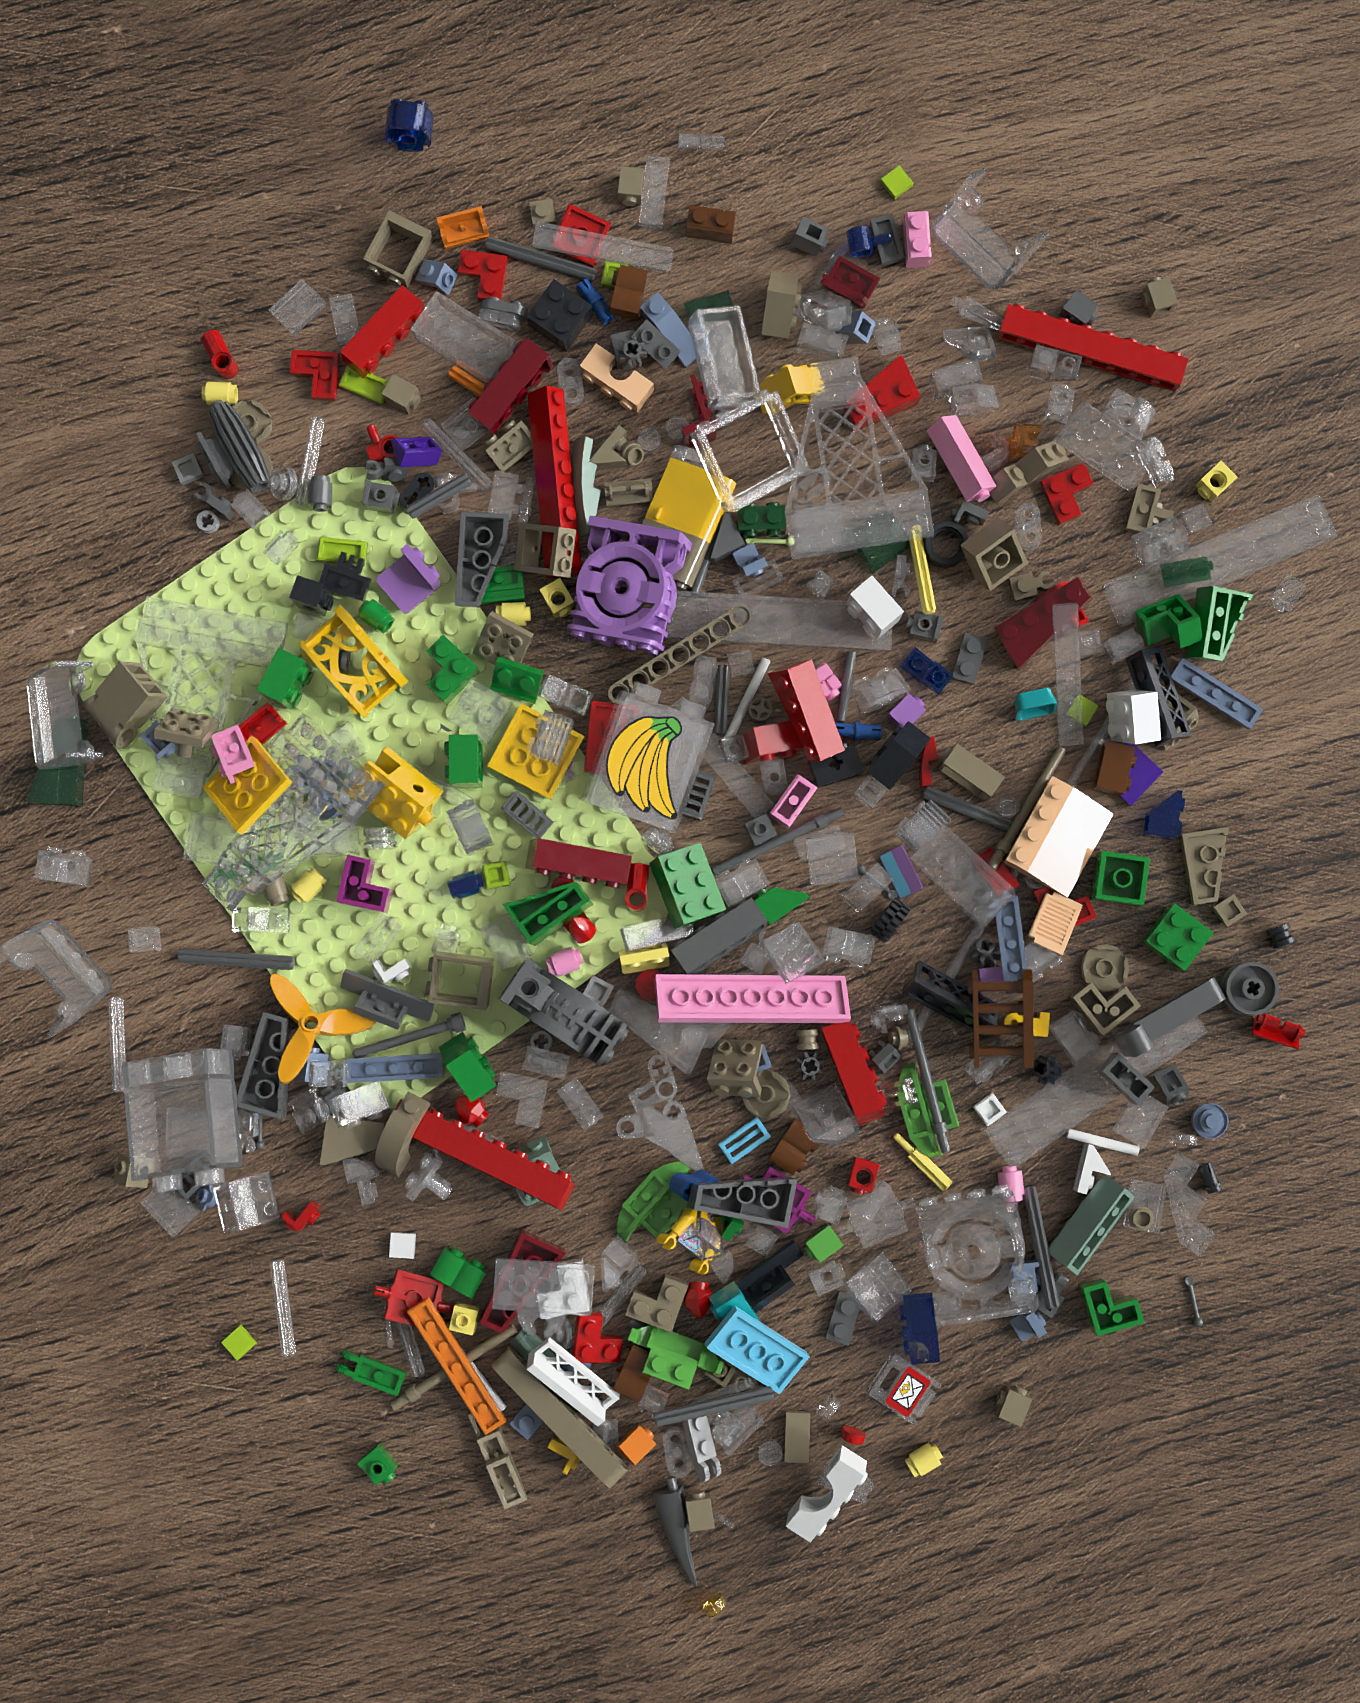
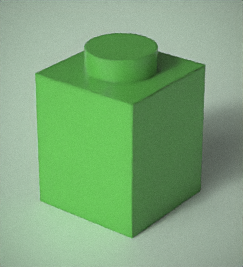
[804,1223,844,1263]

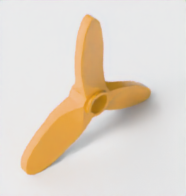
[270,974,376,1084]

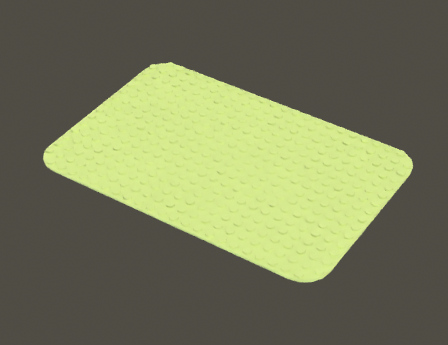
[75,467,668,1109]

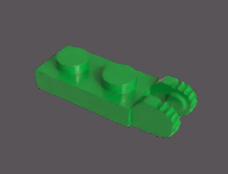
[335,1349,407,1396]

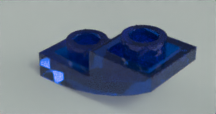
[899,647,954,695]

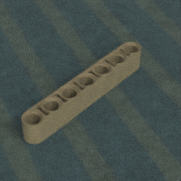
[608,605,751,704]
[491,1347,628,1488]

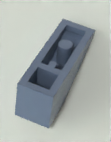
[640,292,703,368]

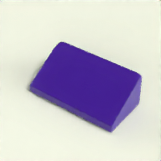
[391,437,442,467]

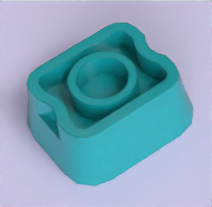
[1014,688,1058,721]

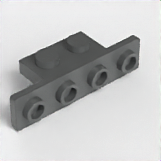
[340,969,435,1030]

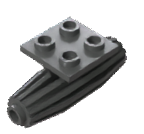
[196,400,272,494]

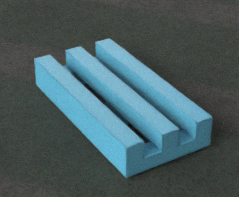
[718,1116,771,1164]

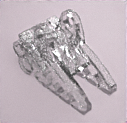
[616,1054,703,1171]

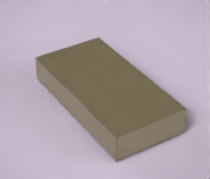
[784,1411,810,1463]

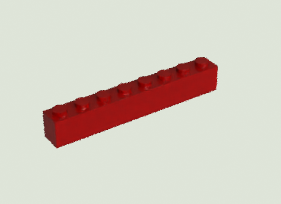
[996,304,1189,392]
[527,385,582,580]
[395,1099,575,1211]

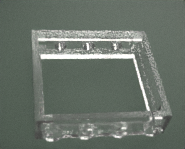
[690,389,811,512]

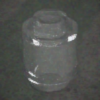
[263,530,298,565]

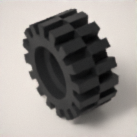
[869,897,911,943]

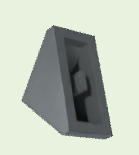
[710,513,745,564]

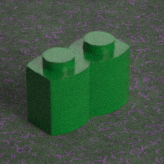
[430,1246,488,1299]

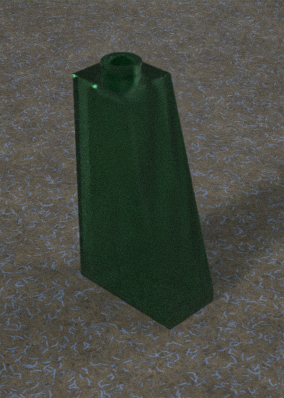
[28,714,88,807]

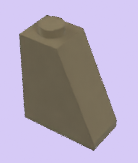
[320,1115,387,1165]

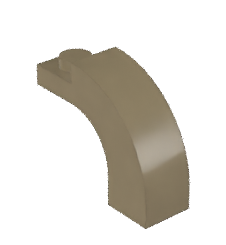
[375,1091,430,1178]

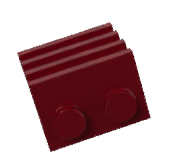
[820,255,880,309]
[682,374,717,450]

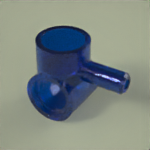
[846,226,892,259]

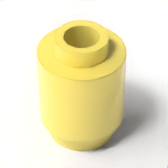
[202,381,238,405]
[496,602,531,626]
[291,868,327,903]
[905,1442,943,1477]

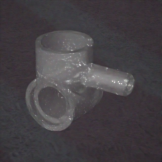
[434,473,477,514]

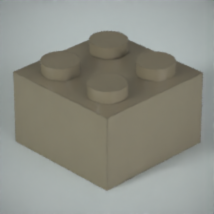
[960,518,1028,591]

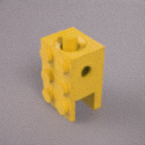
[349,747,443,839]

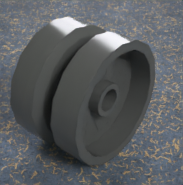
[1218,962,1279,1015]

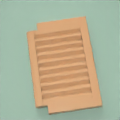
[1028,892,1083,956]

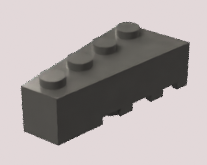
[234,1012,292,1119]
[687,1177,797,1228]

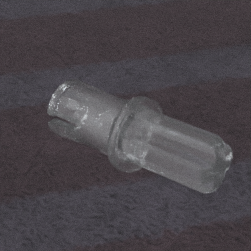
[679,132,725,152]

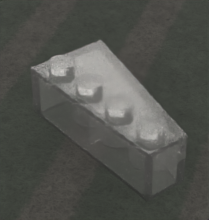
[608,989,711,1074]

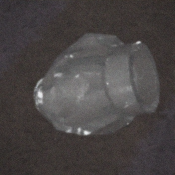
[641,826,675,858]

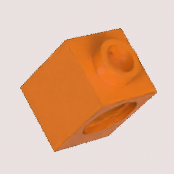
[614,1426,656,1465]

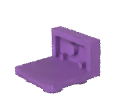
[376,543,442,614]

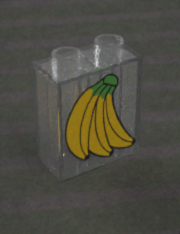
[581,682,715,833]

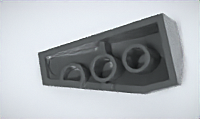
[455,511,509,608]

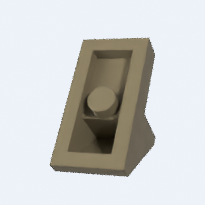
[589,425,627,470]

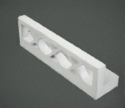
[527,1337,620,1426]

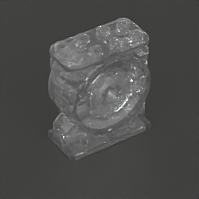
[915,1184,1040,1327]

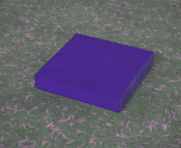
[1095,743,1163,807]

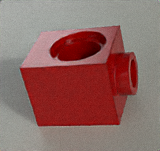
[847,1156,880,1195]

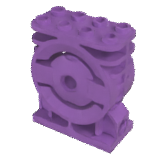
[567,515,692,656]

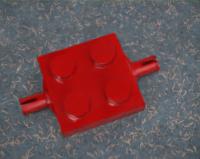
[373,1270,454,1327]

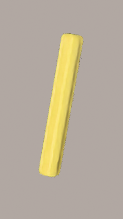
[908,527,936,615]

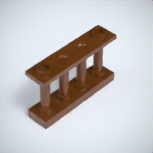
[968,969,1034,1068]

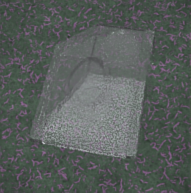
[792,1083,860,1145]

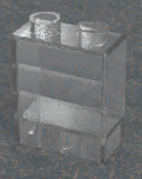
[122,1048,243,1193]

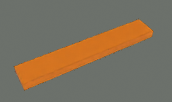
[407,1297,506,1435]

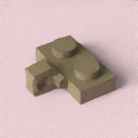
[1125,483,1174,536]

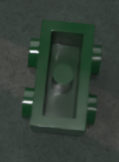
[737,502,786,539]

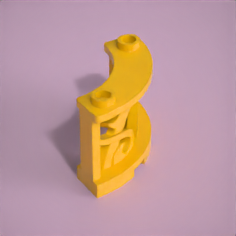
[298,605,409,718]

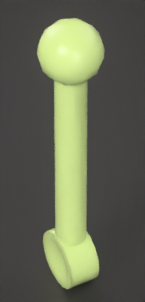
[746,537,795,547]

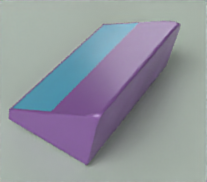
[879,845,923,899]

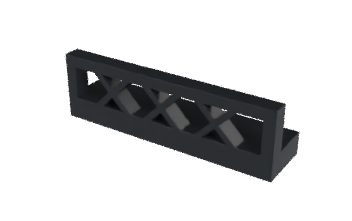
[1125,648,1192,747]
[902,960,999,1038]

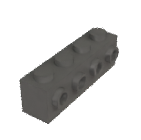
[671,898,768,975]

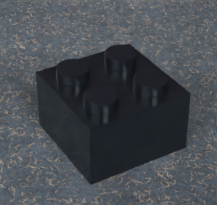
[526,279,593,352]
[867,721,931,790]

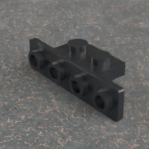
[734,1240,804,1313]

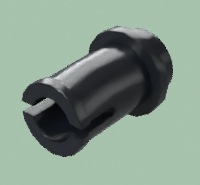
[1197,1162,1222,1194]

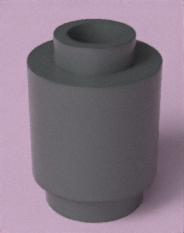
[308,475,332,512]

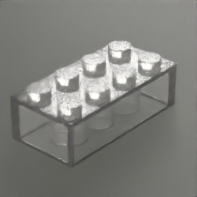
[410,291,516,384]
[688,306,761,410]
[910,824,1016,929]

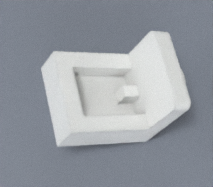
[372,959,413,983]

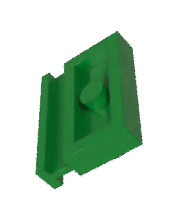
[480,565,525,605]
[490,657,544,704]

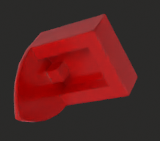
[564,912,597,944]

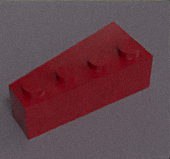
[468,337,554,435]
[994,577,1093,669]
[525,838,632,889]
[479,1229,566,1333]

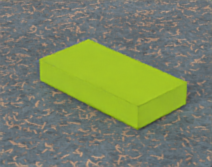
[339,366,389,405]
[317,536,368,567]

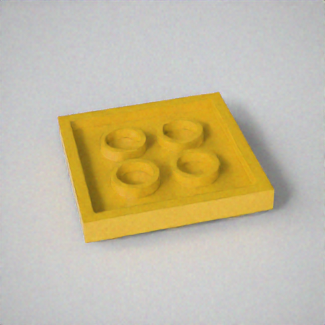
[487,703,585,800]
[202,736,292,835]

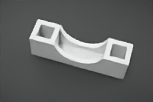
[786,1445,867,1543]

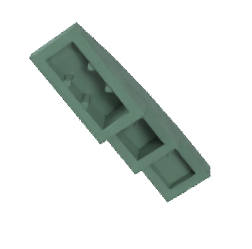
[571,436,601,539]

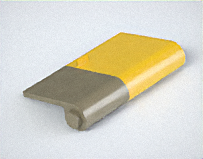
[626,457,736,590]

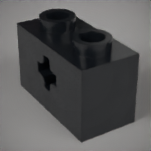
[289,575,334,616]
[808,743,864,789]

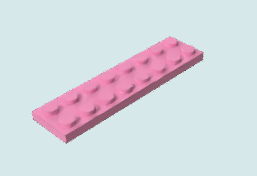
[654,974,851,1023]

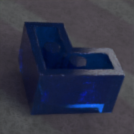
[899,1292,940,1365]

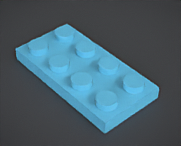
[704,1305,810,1394]

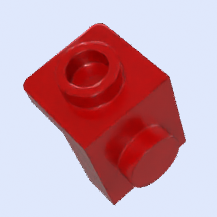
[281,1200,322,1232]

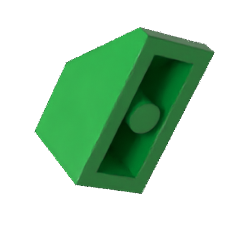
[754,887,809,926]

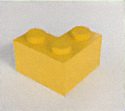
[755,364,826,413]

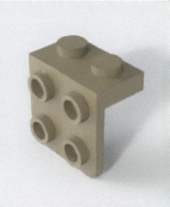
[707,1039,763,1098]

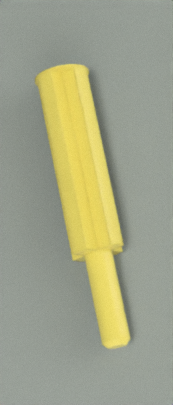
[893,1133,953,1192]

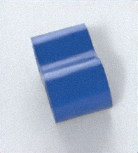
[669,1169,719,1201]

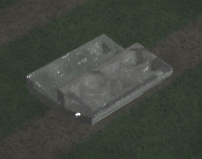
[843,1252,912,1323]

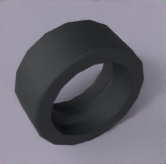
[923,521,969,568]

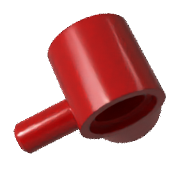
[366,424,398,462]

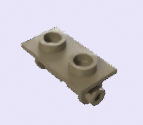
[604,478,653,506]

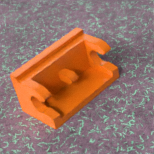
[436,206,489,249]

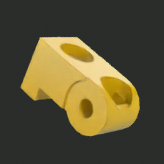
[1002,1012,1050,1037]

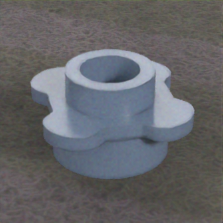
[196,1182,218,1211]

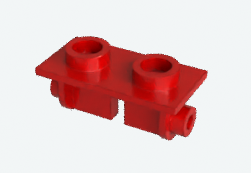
[1252,1013,1306,1050]

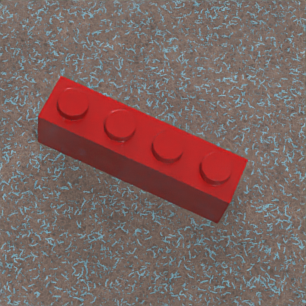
[340,285,425,379]

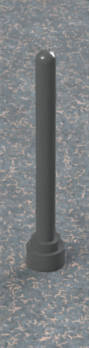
[352,1012,466,1058]

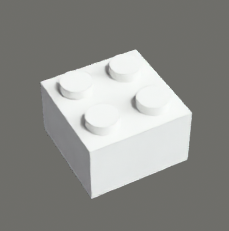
[846,576,904,639]
[1106,690,1161,744]

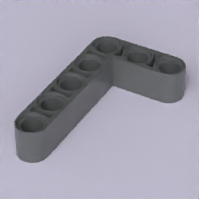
[1111,977,1226,1057]

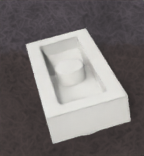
[1073,1143,1111,1194]

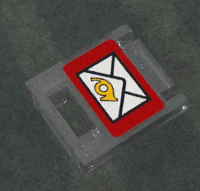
[866,1351,942,1426]

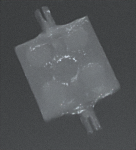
[836,1184,917,1249]

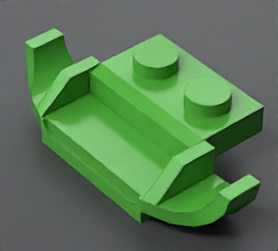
[897,1062,959,1158]
[617,1161,691,1242]
[628,1326,724,1390]

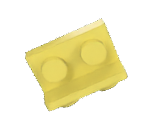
[618,942,670,974]

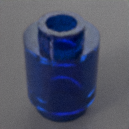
[447,870,484,900]

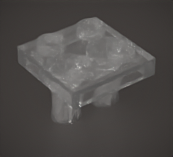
[447,678,513,744]
[759,922,826,984]
[404,1149,452,1202]

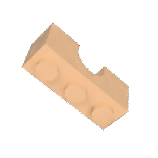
[580,343,654,413]

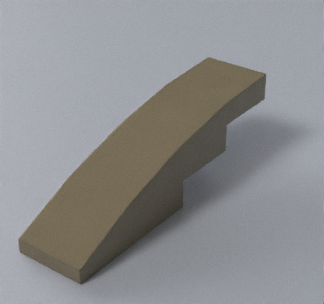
[467,1411,527,1509]

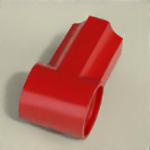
[200,329,239,379]
[625,863,650,912]

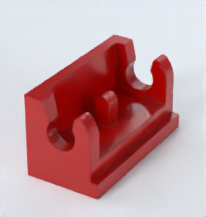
[239,702,288,745]

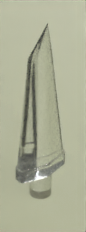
[950,296,1002,330]

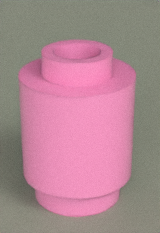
[546,946,583,977]
[997,1166,1024,1202]

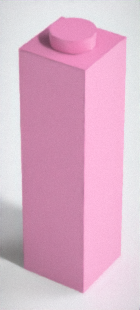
[927,415,996,502]

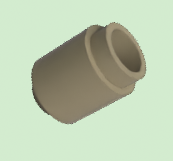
[258,870,290,907]

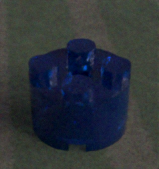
[384,99,434,152]

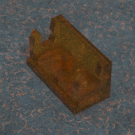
[1008,423,1042,460]

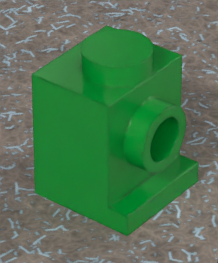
[357,1443,398,1486]

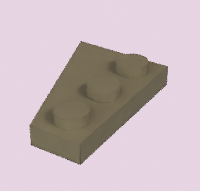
[1180,827,1229,905]

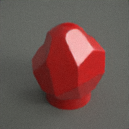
[454,1095,489,1128]
[684,1282,712,1318]

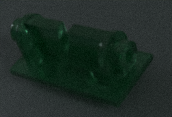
[1160,556,1213,588]

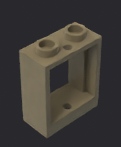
[363,210,433,288]
[514,522,576,578]
[938,744,1005,802]
[425,951,494,1010]

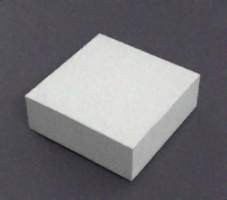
[972,1092,1007,1126]
[389,1232,416,1259]

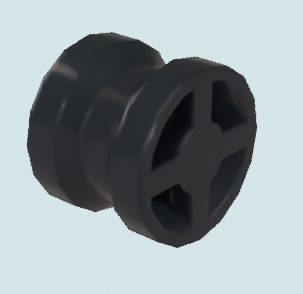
[1266,922,1296,949]

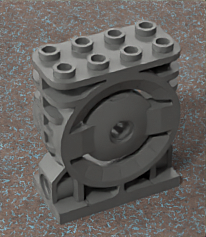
[498,957,629,1066]

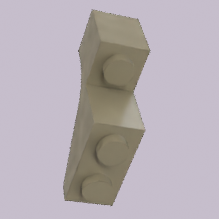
[989,440,1069,504]

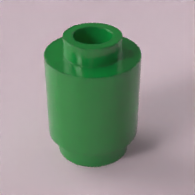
[358,599,395,634]

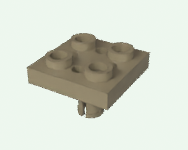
[473,611,534,665]
[154,709,218,758]

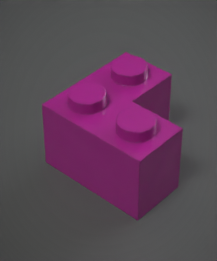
[336,855,393,913]

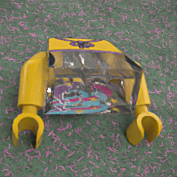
[656,1207,724,1275]

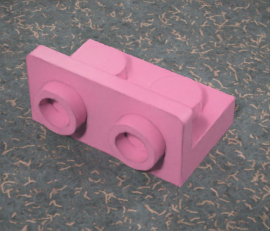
[210,725,255,784]

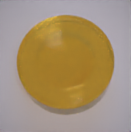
[702,1592,727,1618]

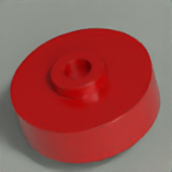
[636,969,662,1001]

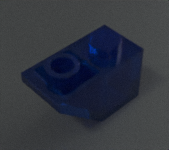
[1143,790,1185,840]

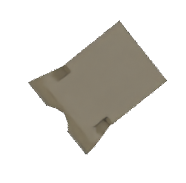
[82,661,168,750]

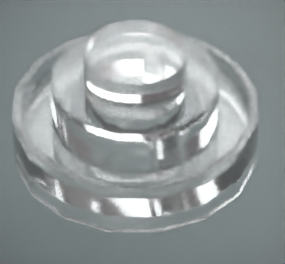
[270,465,299,501]
[543,1315,574,1350]

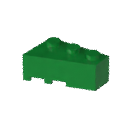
[1186,586,1254,662]
[503,882,594,946]

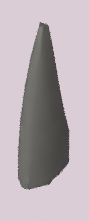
[653,1476,698,1587]

